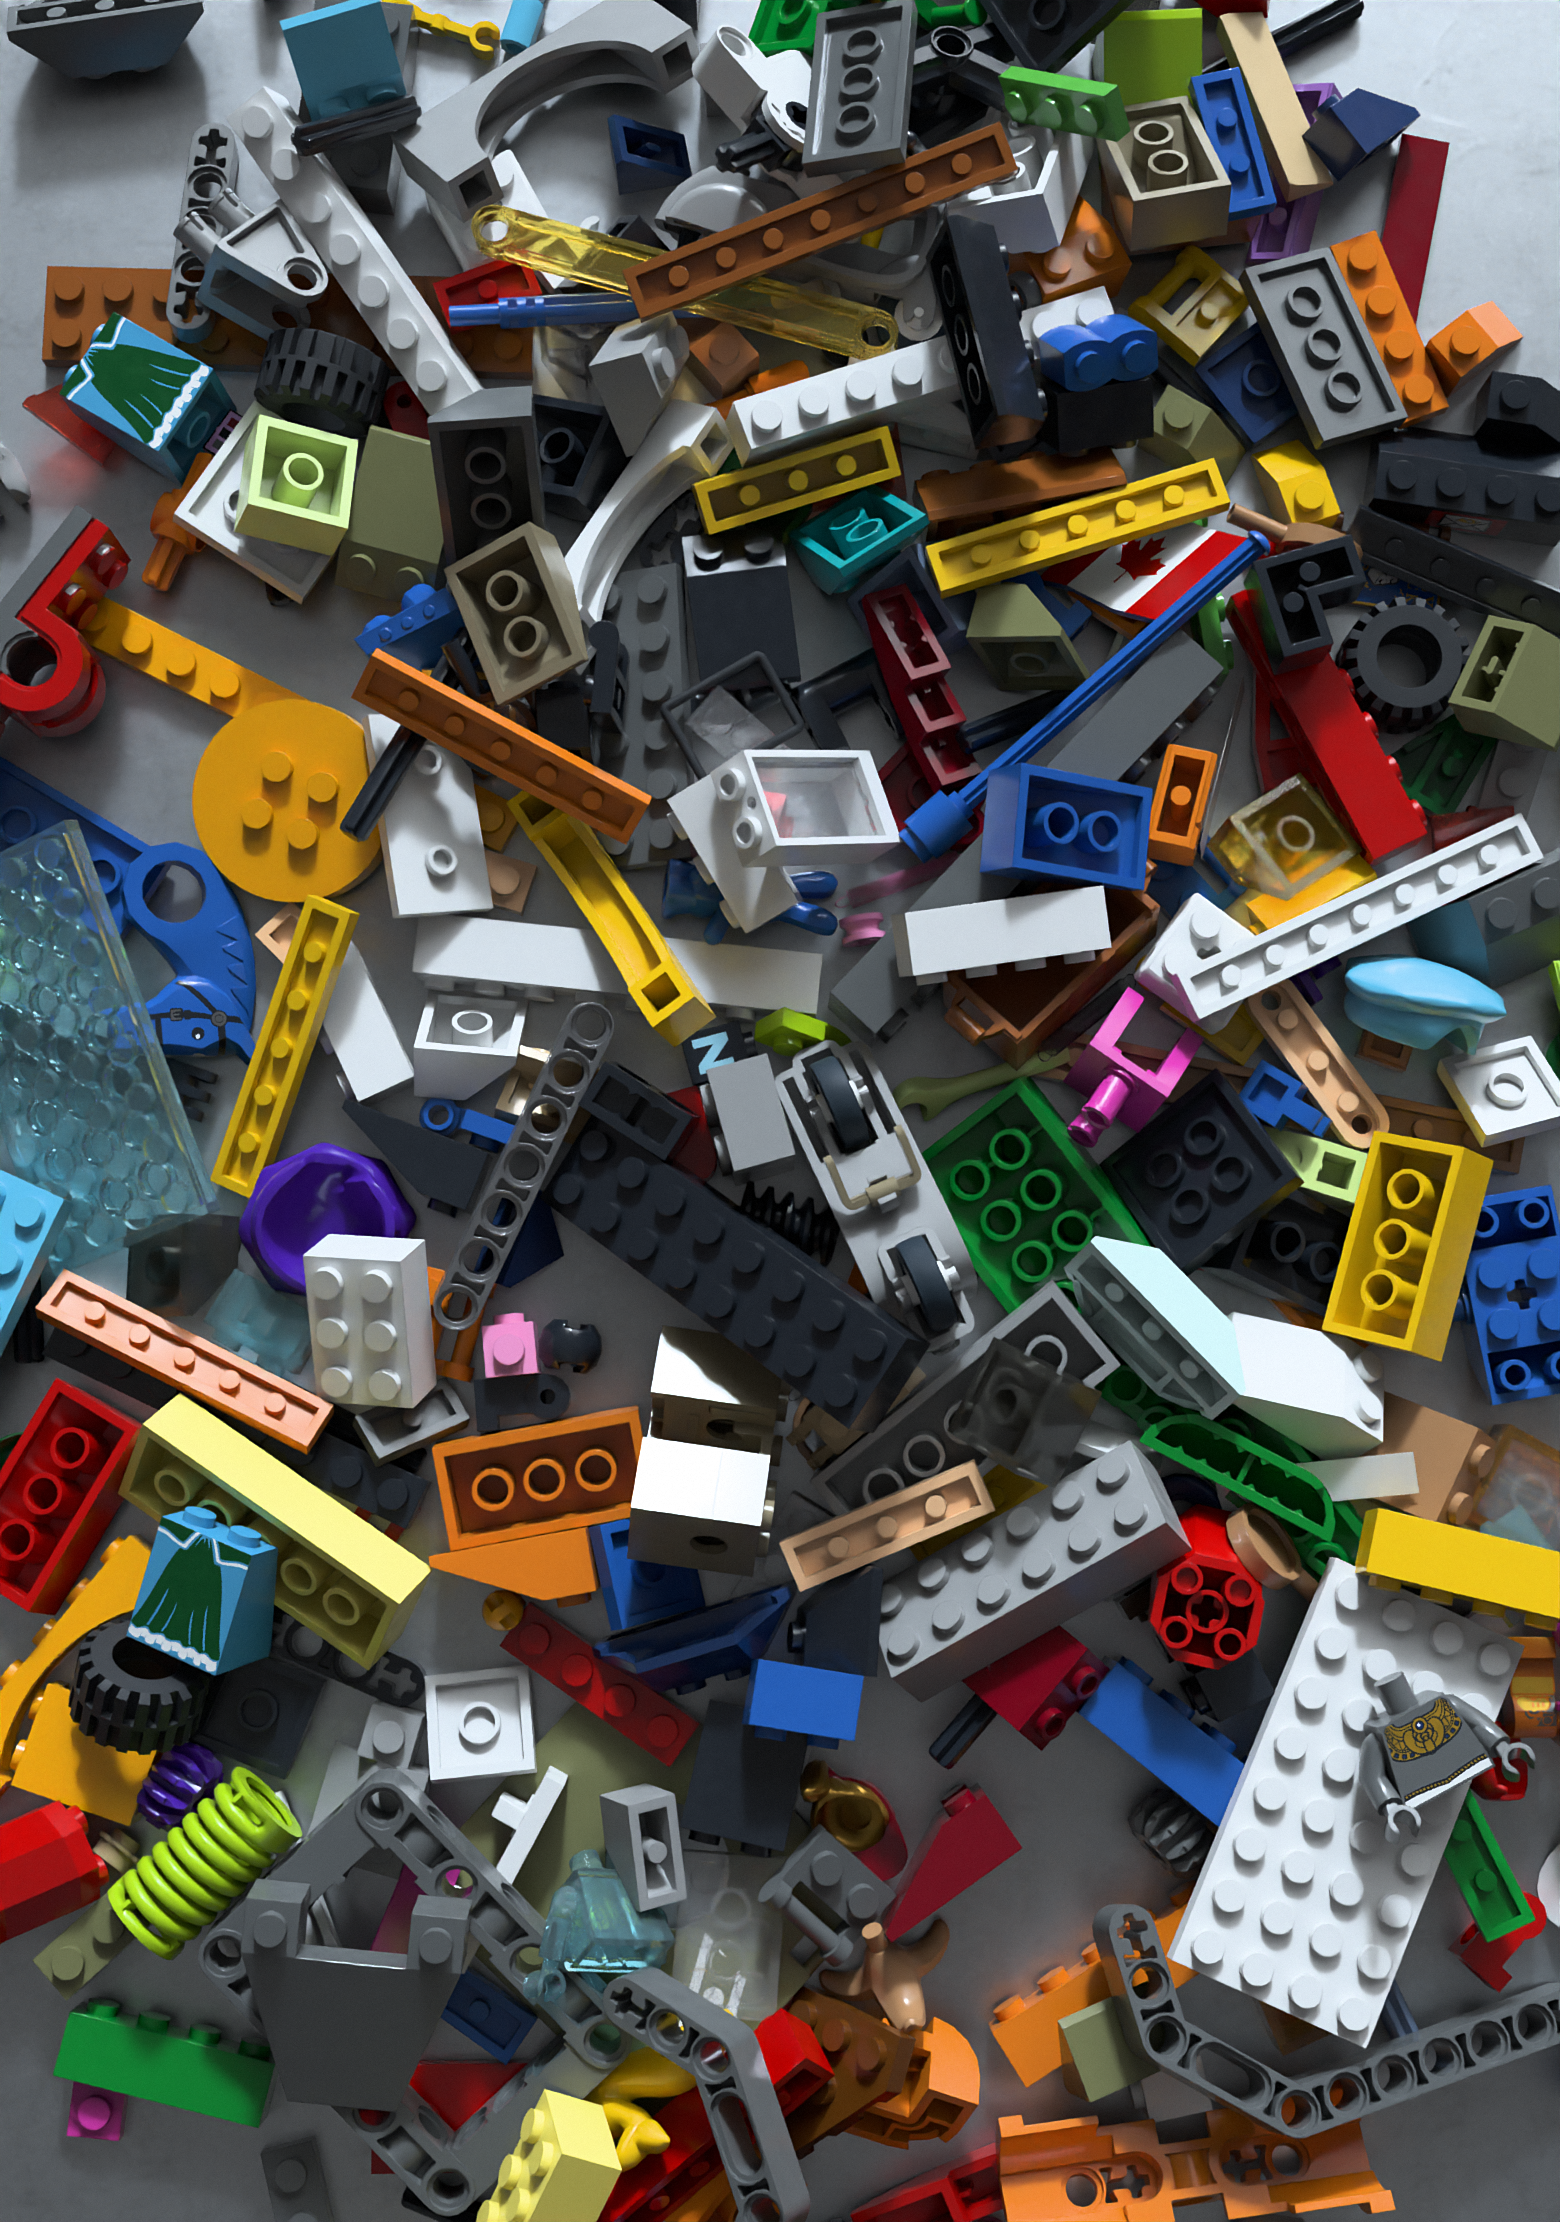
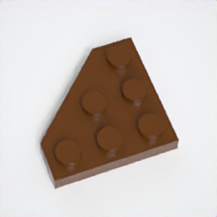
[784,1984,916,2160]

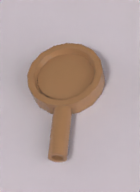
[1226,503,1363,561]
[1226,1502,1319,1604]

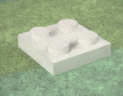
[1436,1036,1560,1148]
[424,1665,537,1784]

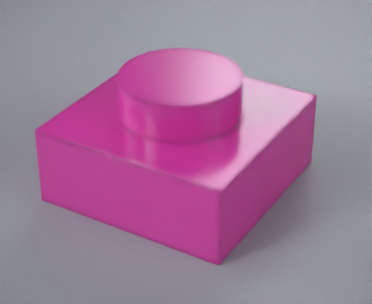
[66,2081,129,2141]

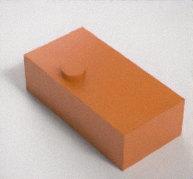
[432,1405,644,1551]

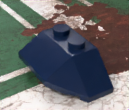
[591,1579,799,1695]

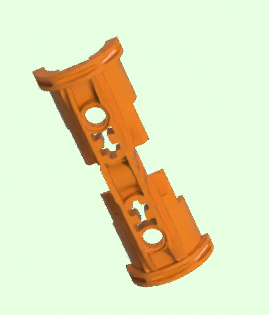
[995,2079,1396,2222]

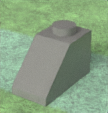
[599,1783,687,1912]

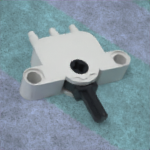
[691,25,875,244]

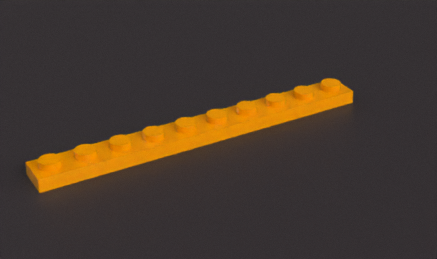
[77,596,519,855]

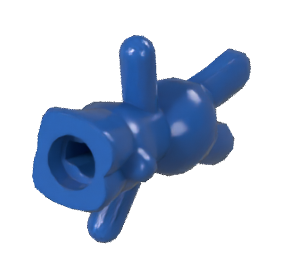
[661,858,838,945]

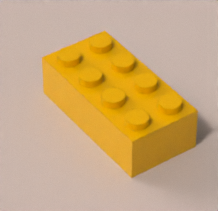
[1321,1131,1494,1362]

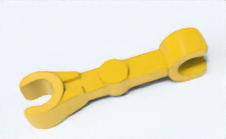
[381,0,500,60]

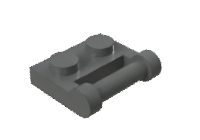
[758,1823,897,1967]

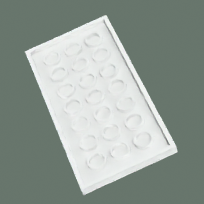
[1166,1557,1525,2049]

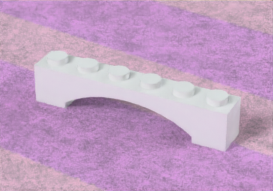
[564,398,734,675]

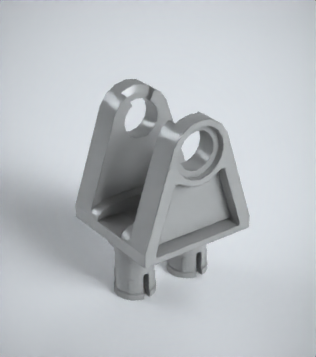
[173,188,328,341]

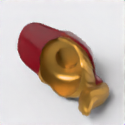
[800,1759,908,1881]

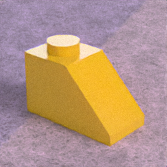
[1250,439,1341,529]

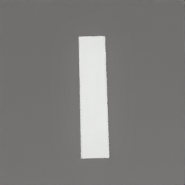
[1200,673,1245,860]
[1216,1452,1419,1511]

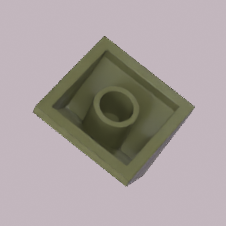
[1057,1981,1165,2103]

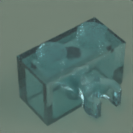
[203,1268,312,1378]

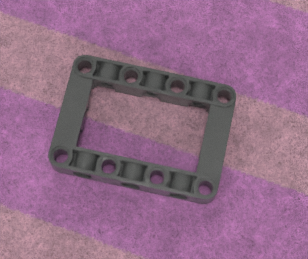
[198,1768,633,2216]

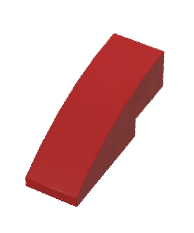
[850,2142,1003,2222]

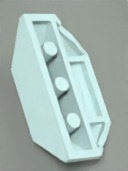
[1064,1236,1246,1420]

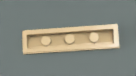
[1216,12,1333,203]

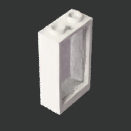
[710,750,902,868]

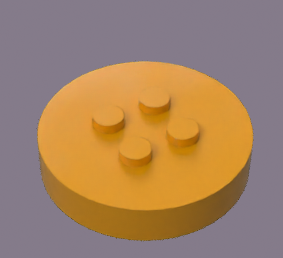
[192,699,383,903]

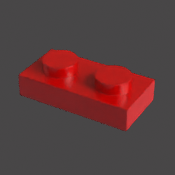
[433,250,543,335]

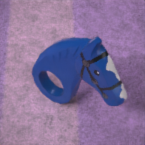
[109,842,256,1066]

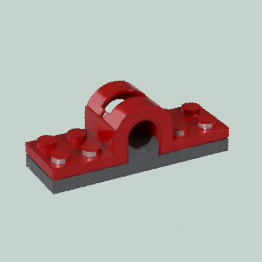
[0,505,131,739]

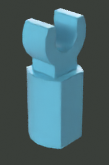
[500,0,546,56]

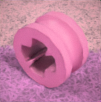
[839,912,886,947]

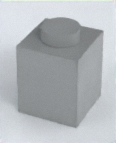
[357,1699,427,1769]

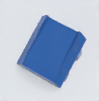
[353,584,481,672]

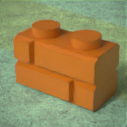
[1147,744,1218,866]

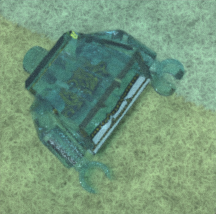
[523,1849,675,2002]

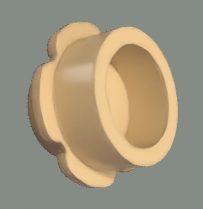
[92,1828,141,1875]

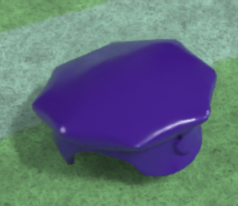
[238,1142,417,1298]

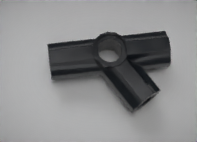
[911,21,1016,113]

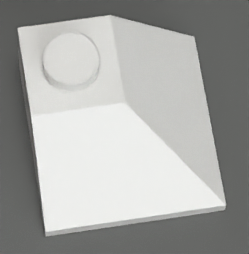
[414,989,529,1101]

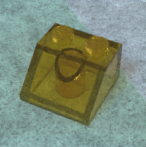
[1206,772,1363,901]

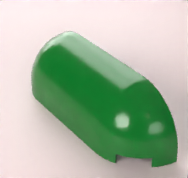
[1139,1414,1336,1543]

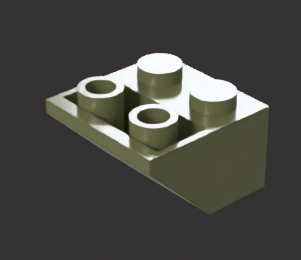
[1448,615,1560,752]

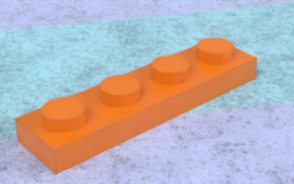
[1330,230,1449,430]

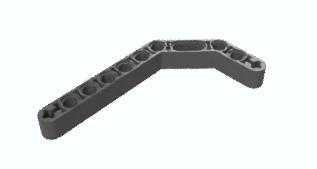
[1092,1904,1560,2139]
[602,1966,810,2222]

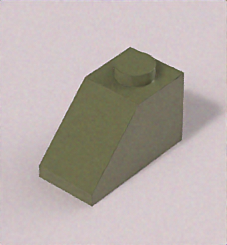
[1136,384,1246,487]

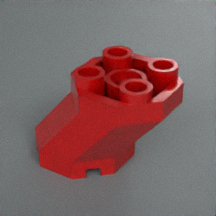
[1148,1504,1265,1670]
[0,1800,109,1944]

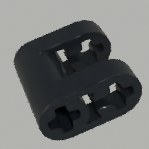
[791,647,906,750]

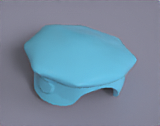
[1344,954,1507,1055]

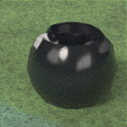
[538,1319,602,1374]

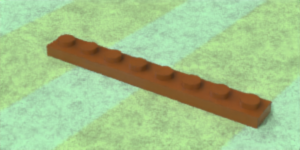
[622,121,1018,323]

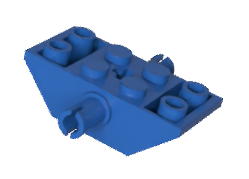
[1452,1184,1560,1406]

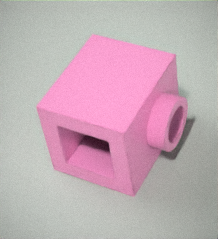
[481,1313,542,1379]

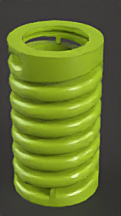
[107,1766,302,1960]

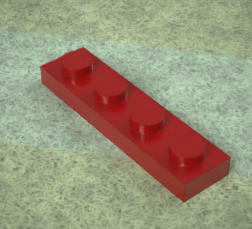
[499,1601,701,1768]

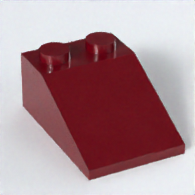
[881,1782,1022,1943]

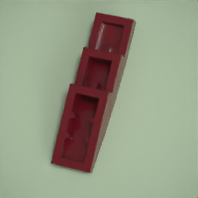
[861,583,982,795]

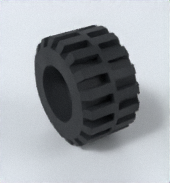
[254,328,390,439]
[1335,597,1469,734]
[68,1618,212,1755]

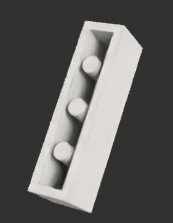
[891,886,1112,985]

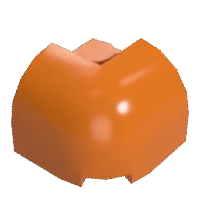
[843,2016,980,2150]

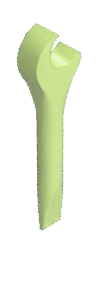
[892,1047,1071,1121]

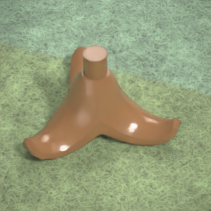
[819,1919,950,2035]

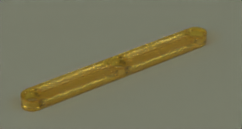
[471,204,899,361]

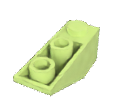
[1263,1126,1368,1209]

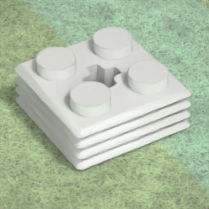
[425,150,554,272]
[1134,893,1255,1035]

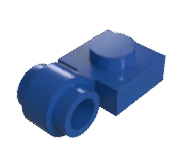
[419,1098,515,1154]

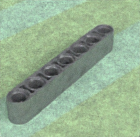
[433,1002,615,1331]

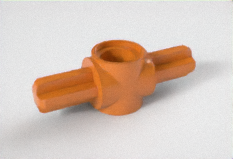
[142,452,214,591]

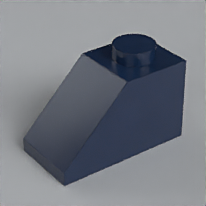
[1302,88,1421,182]

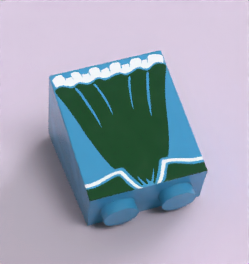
[59,312,237,488]
[126,1506,278,1676]

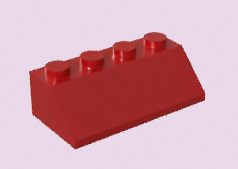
[0,1378,143,1616]

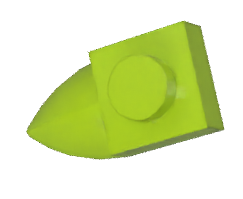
[754,1007,852,1056]

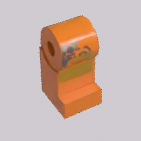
[1502,1637,1558,1738]

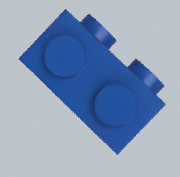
[742,1659,864,1750]

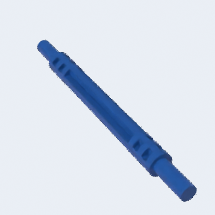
[449,284,795,329]

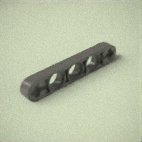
[166,123,239,343]

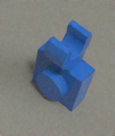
[1239,1059,1333,1139]

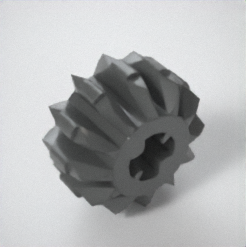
[1128,1789,1215,1880]

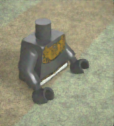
[1358,1671,1536,1844]

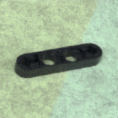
[270,1604,427,1707]

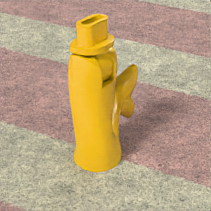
[582,2009,733,2173]

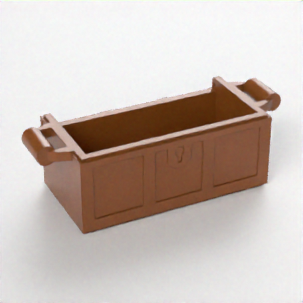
[943,857,1160,1071]

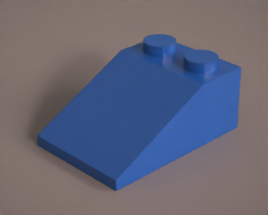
[980,762,1153,891]

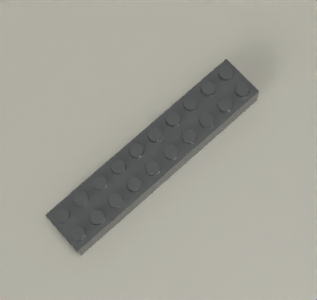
[828,627,1224,1048]

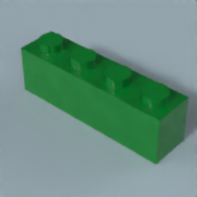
[53,1998,279,2128]

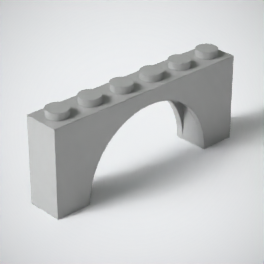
[390,0,700,223]

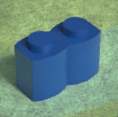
[1039,314,1158,392]

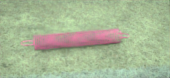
[835,851,962,908]

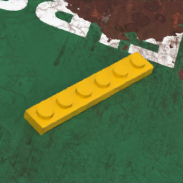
[925,458,1230,599]
[210,895,360,1199]

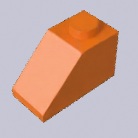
[1425,301,1523,399]

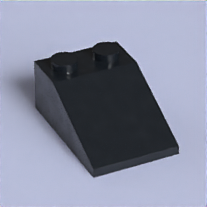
[499,387,634,522]
[681,525,801,694]
[1199,1190,1351,1321]

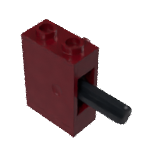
[929,1625,1110,1770]

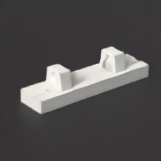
[454,1766,568,1974]

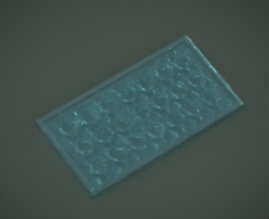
[0,820,221,1276]

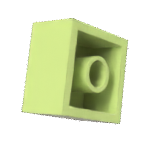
[234,414,358,556]

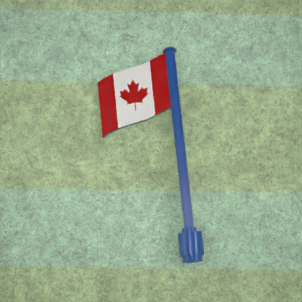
[898,522,1270,864]

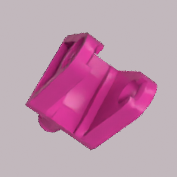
[1063,986,1204,1148]

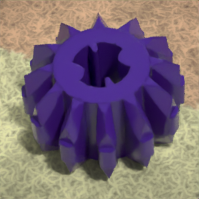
[136,1742,224,1833]

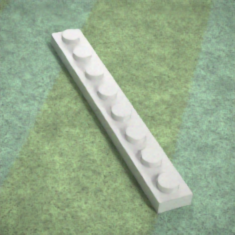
[1170,813,1544,1023]

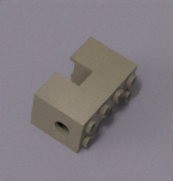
[627,1325,791,1577]

